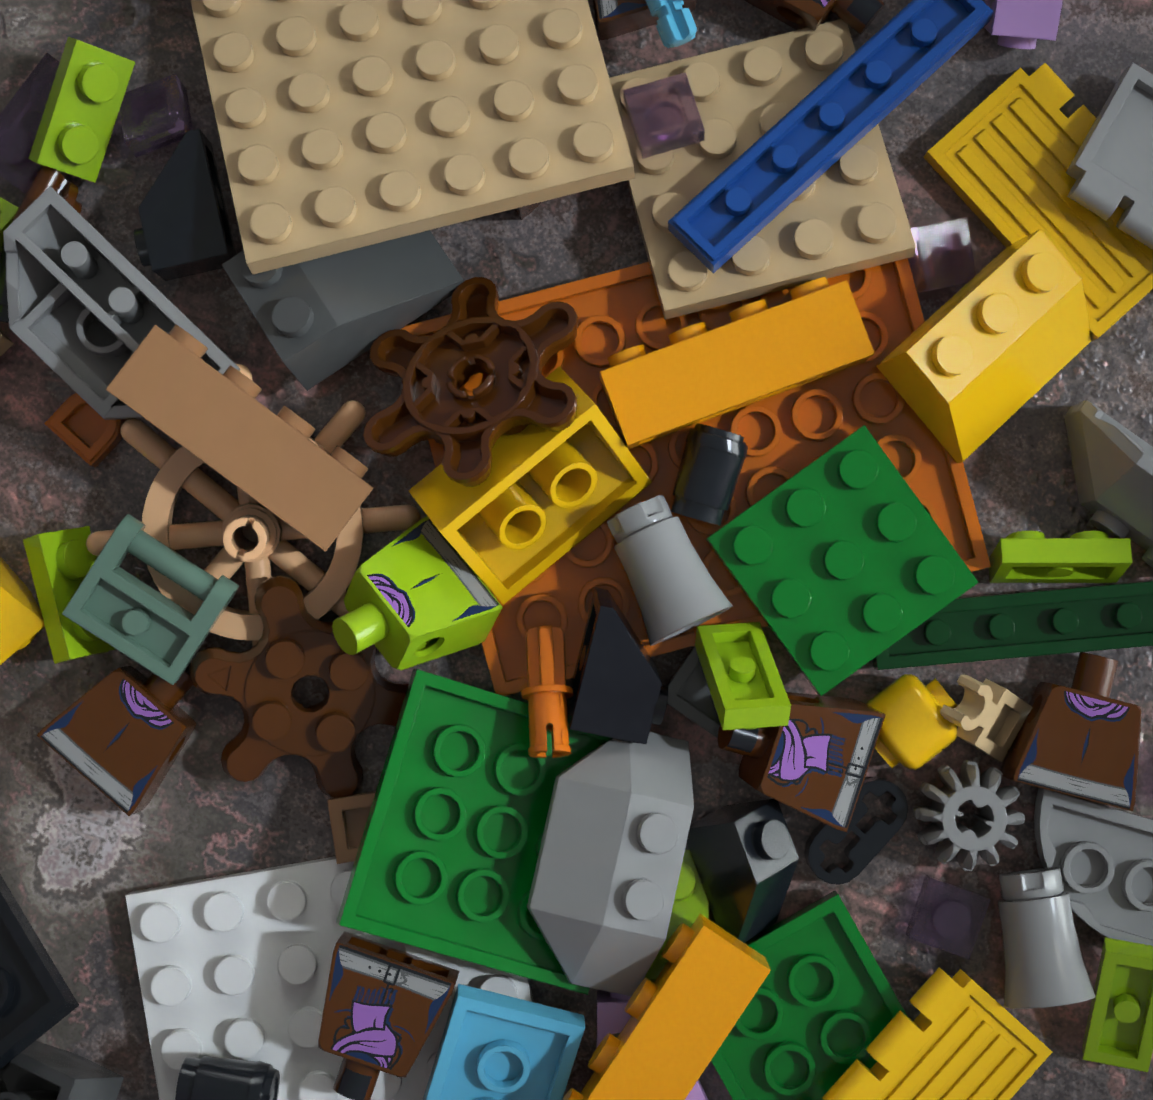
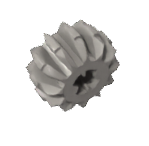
[912,760,1025,871]

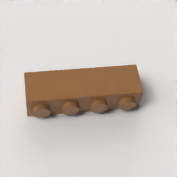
[106,324,373,552]

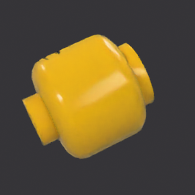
[866,674,958,770]

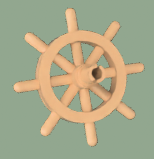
[86,364,420,646]

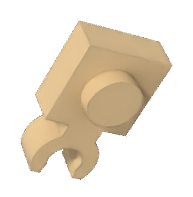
[940,674,1032,762]

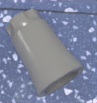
[607,495,733,646]
[998,867,1096,1009]

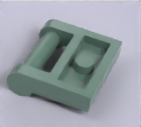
[62,514,239,685]

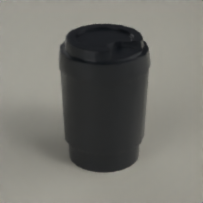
[671,423,748,526]
[175,1056,280,1100]

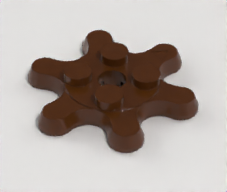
[363,277,579,487]
[190,576,409,798]

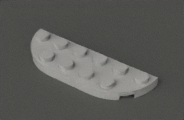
[1034,787,1153,946]

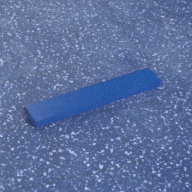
[668,0,993,274]

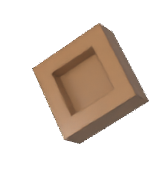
[327,791,376,864]

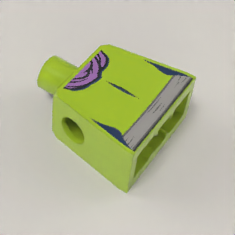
[332,516,503,670]

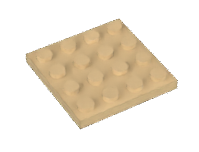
[609,19,916,320]

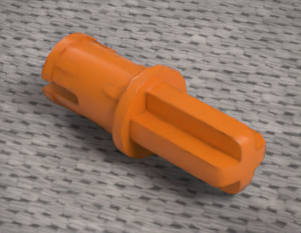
[521,626,574,758]

